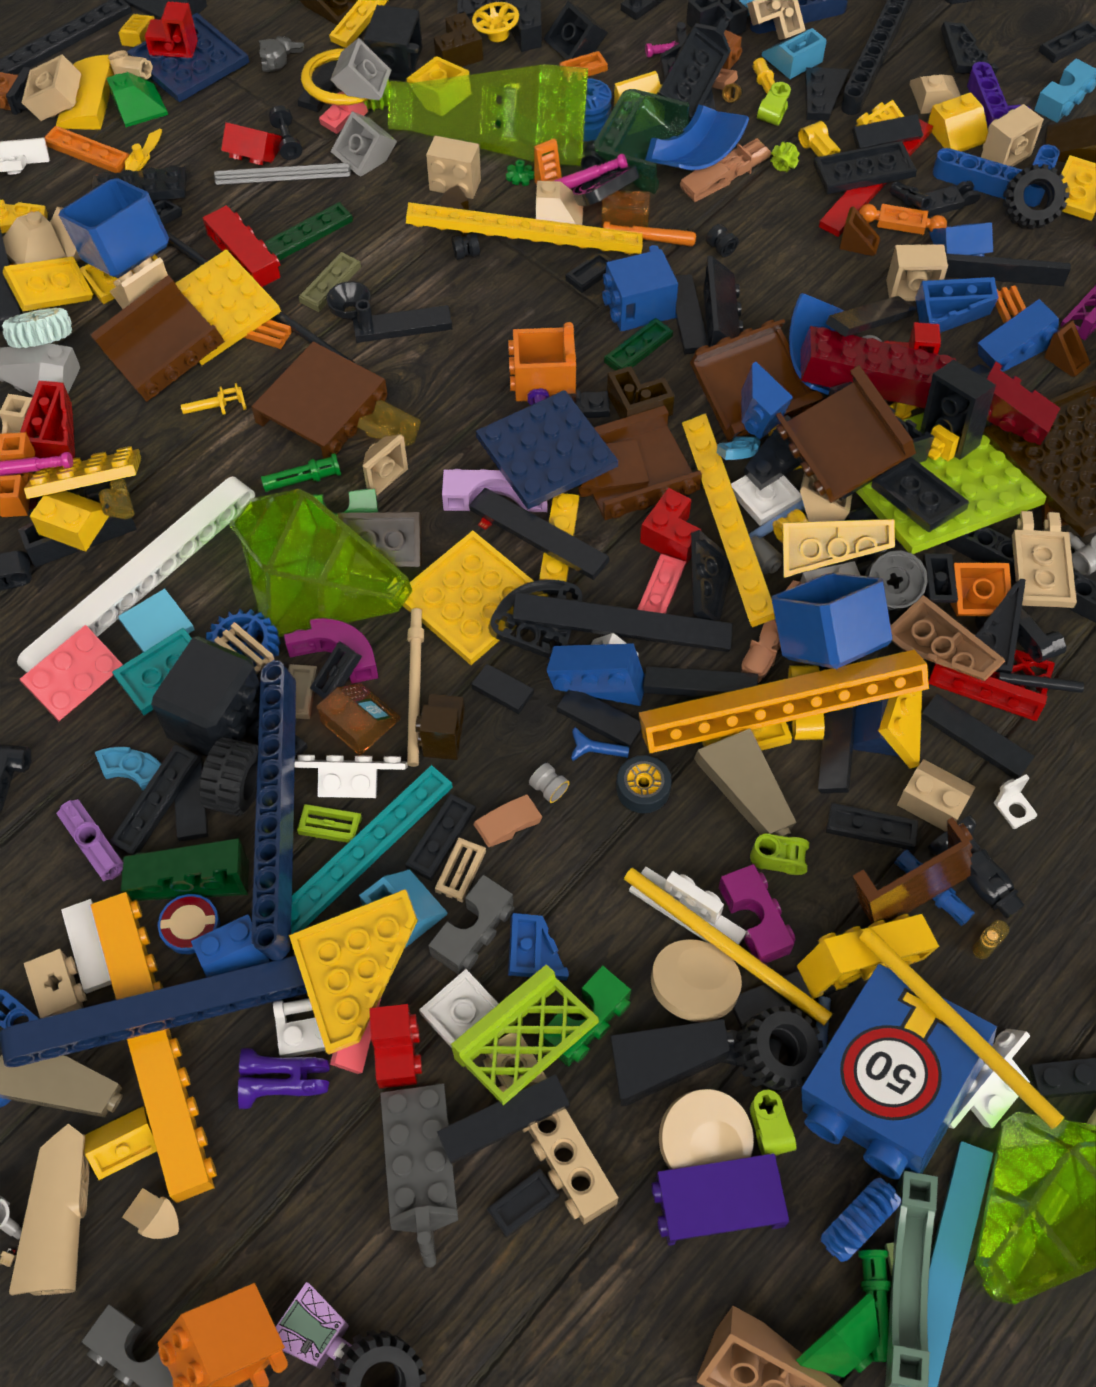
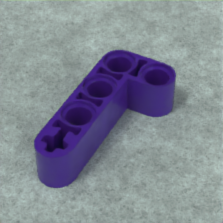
[967,62,1032,132]

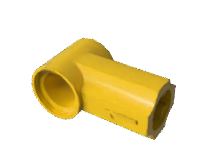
[798,121,841,157]

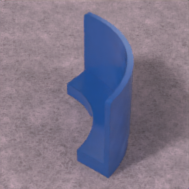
[645,105,749,170]
[789,293,844,395]

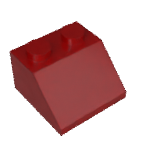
[221,123,283,165]

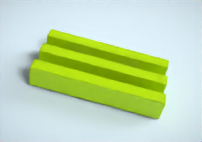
[297,804,362,843]

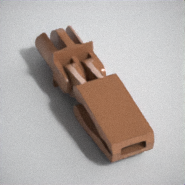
[680,138,771,202]
[741,580,802,683]

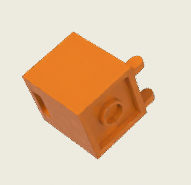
[508,322,576,401]
[158,1283,288,1387]

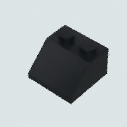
[544,1,608,60]

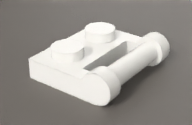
[273,998,325,1058]

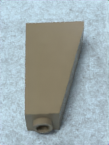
[694,728,797,837]
[0,1055,123,1117]

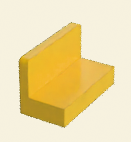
[84,1107,157,1180]

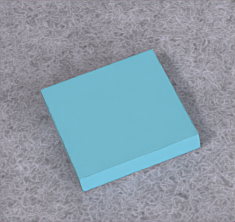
[118,589,195,652]

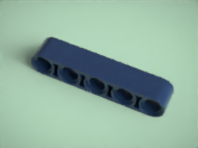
[750,0,848,34]

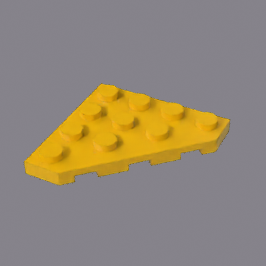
[289,889,418,1055]

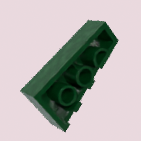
[121,838,249,901]

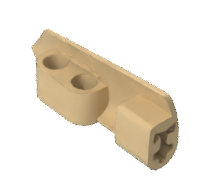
[9,1124,90,1296]

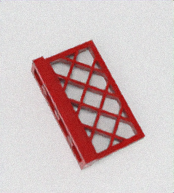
[928,649,1055,721]

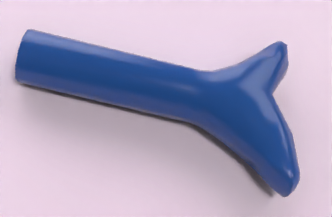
[571,727,630,761]

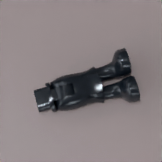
[928,815,1025,919]

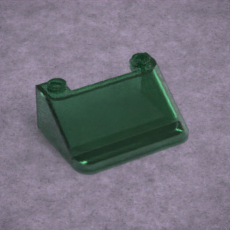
[594,89,689,194]

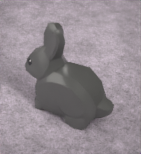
[259,36,305,72]

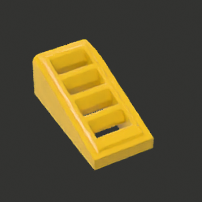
[119,14,155,47]

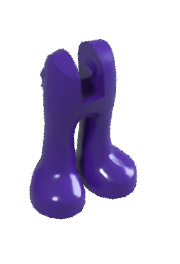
[238,1048,330,1109]

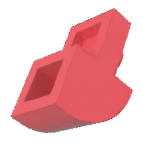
[319,92,368,134]

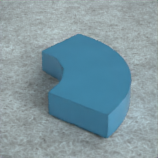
[717,437,760,460]
[95,747,161,791]

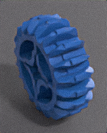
[206,609,280,675]
[821,1178,901,1262]

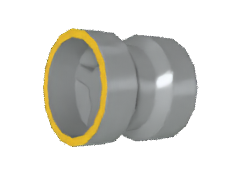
[529,763,569,803]

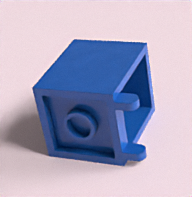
[602,245,678,332]

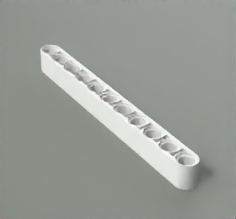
[17,476,255,672]

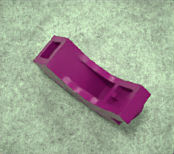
[284,618,378,684]

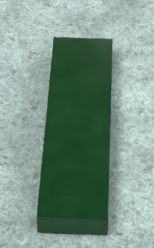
[264,202,353,261]

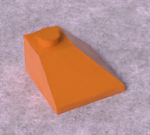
[950,563,1011,616]

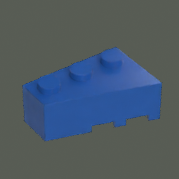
[915,277,998,333]
[978,299,1059,372]
[547,643,645,706]

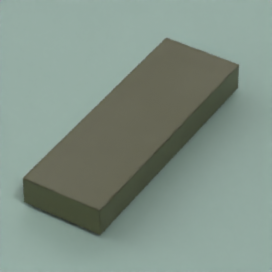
[299,252,361,312]

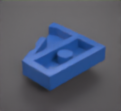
[508,913,569,980]

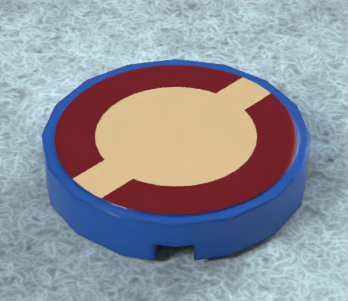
[158,894,220,954]

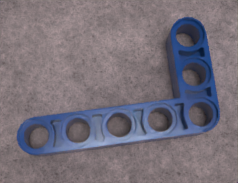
[932,145,1060,207]

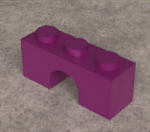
[718,864,795,964]

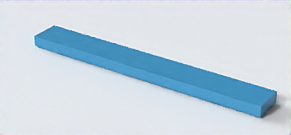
[927,1141,993,1387]

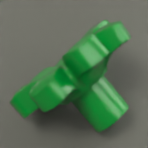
[506,160,535,186]

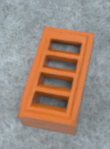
[534,138,562,185]

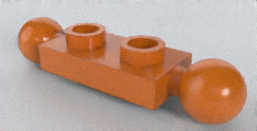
[859,204,947,235]

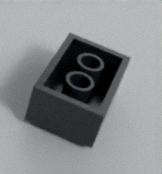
[920,360,996,460]

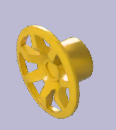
[472,2,519,42]

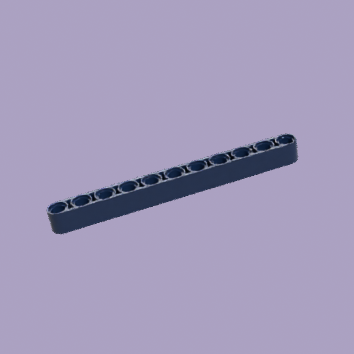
[251,661,296,961]
[0,956,307,1067]

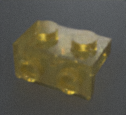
[357,400,421,446]

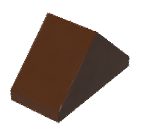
[840,206,880,256]
[1044,320,1091,377]

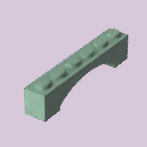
[885,1171,938,1387]

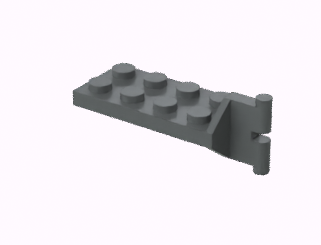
[380,1084,458,1268]

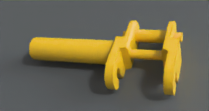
[181,383,247,415]

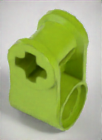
[757,82,791,126]
[750,834,809,875]
[750,1090,796,1156]

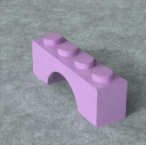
[442,469,548,512]

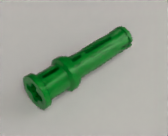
[261,453,341,492]
[858,1250,891,1362]

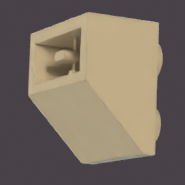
[110,257,167,309]

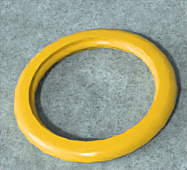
[301,49,369,105]

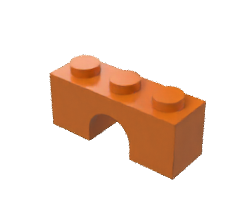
[0,432,35,517]

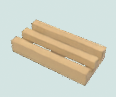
[214,622,274,674]
[435,838,486,903]

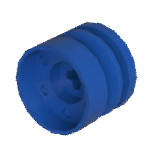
[565,78,612,141]

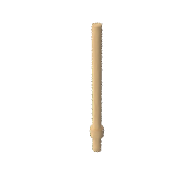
[407,608,424,767]

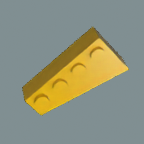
[783,519,895,578]
[797,914,939,999]

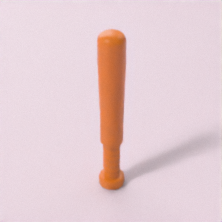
[603,221,696,246]

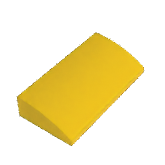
[56,55,114,130]

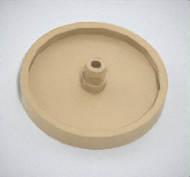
[651,940,742,1022]
[659,1089,753,1170]

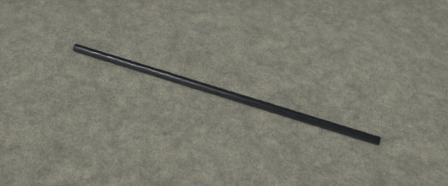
[166,230,358,365]

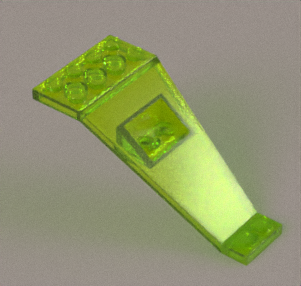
[388,64,588,166]

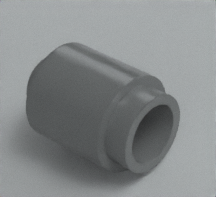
[750,536,782,574]

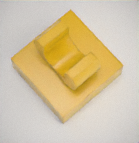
[928,424,960,462]

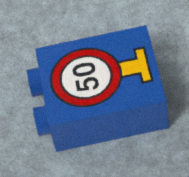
[802,964,997,1180]

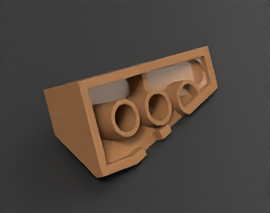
[891,595,1005,681]
[697,1306,842,1387]

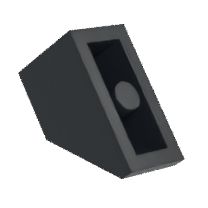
[922,554,958,603]

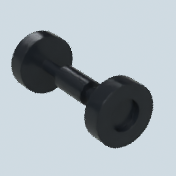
[269,106,302,160]

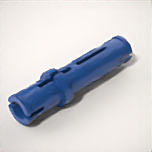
[894,850,975,926]

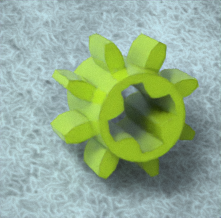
[770,142,800,172]

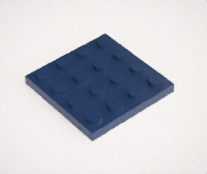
[127,13,249,102]
[476,390,618,510]

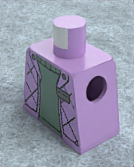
[276,1282,352,1369]

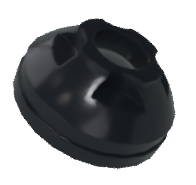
[326,281,371,320]

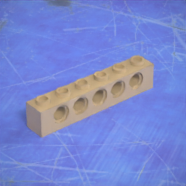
[483,1033,618,1225]

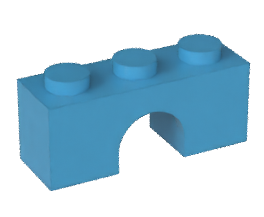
[1034,59,1096,122]

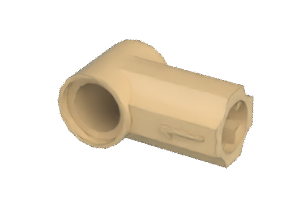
[108,50,153,80]

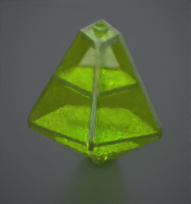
[230,489,413,637]
[974,1112,1096,1305]

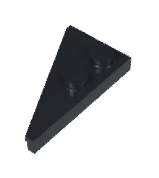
[975,579,1026,673]

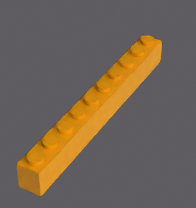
[639,649,929,753]
[90,892,217,1203]

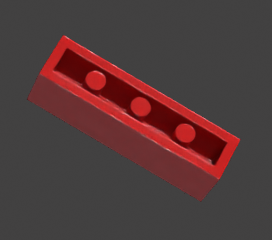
[203,205,280,287]

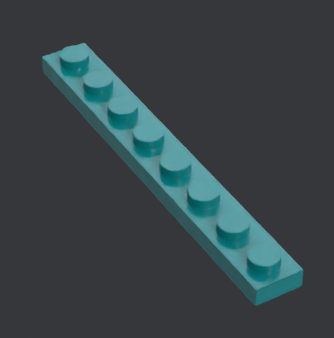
[273,765,453,940]

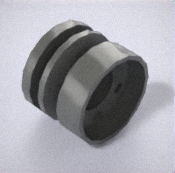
[864,550,928,611]

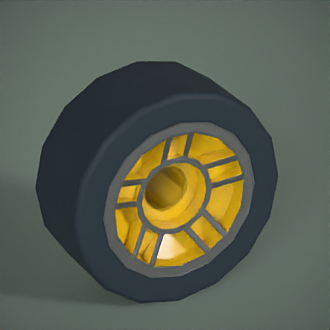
[616,755,672,813]

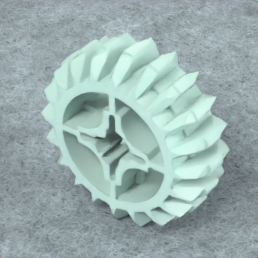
[2,307,72,348]

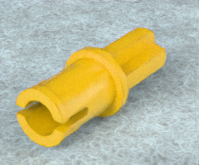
[752,58,775,94]

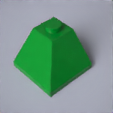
[106,72,168,127]
[796,1293,880,1377]

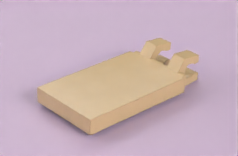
[1012,511,1077,608]

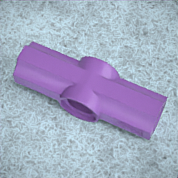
[56,799,123,881]

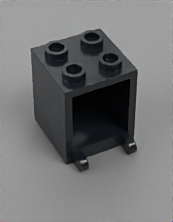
[364,5,422,81]

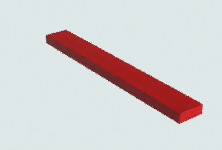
[819,119,933,237]

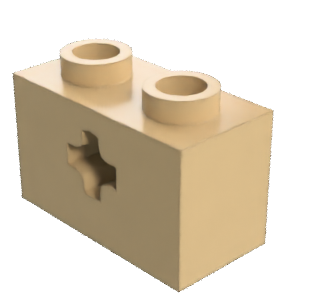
[24,949,87,1019]

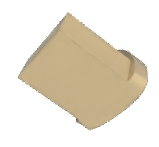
[122,1188,179,1239]

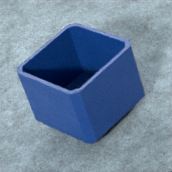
[59,178,169,278]
[772,573,892,669]

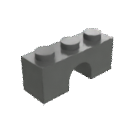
[429,875,514,975]
[82,1304,173,1387]

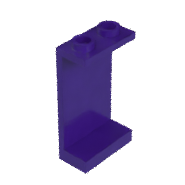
[651,1153,789,1246]

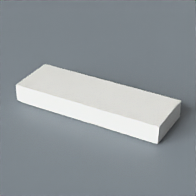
[61,899,112,994]

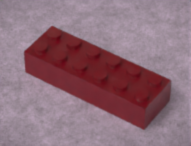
[801,326,956,408]

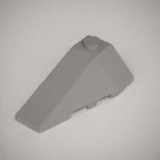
[0,344,80,397]

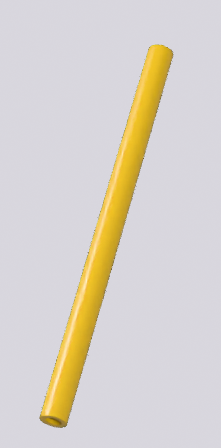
[624,867,833,1026]
[859,928,1064,1129]

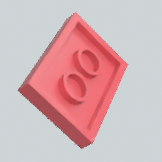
[19,625,123,722]

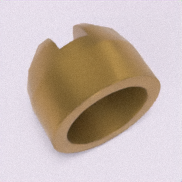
[722,83,742,103]

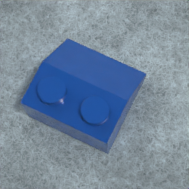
[929,223,993,256]
[741,362,793,440]
[191,914,270,978]

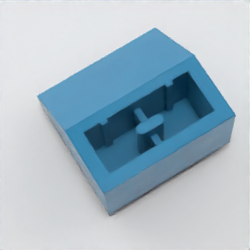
[762,28,827,79]
[359,870,447,949]

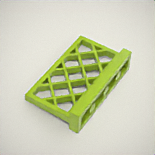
[451,964,599,1106]

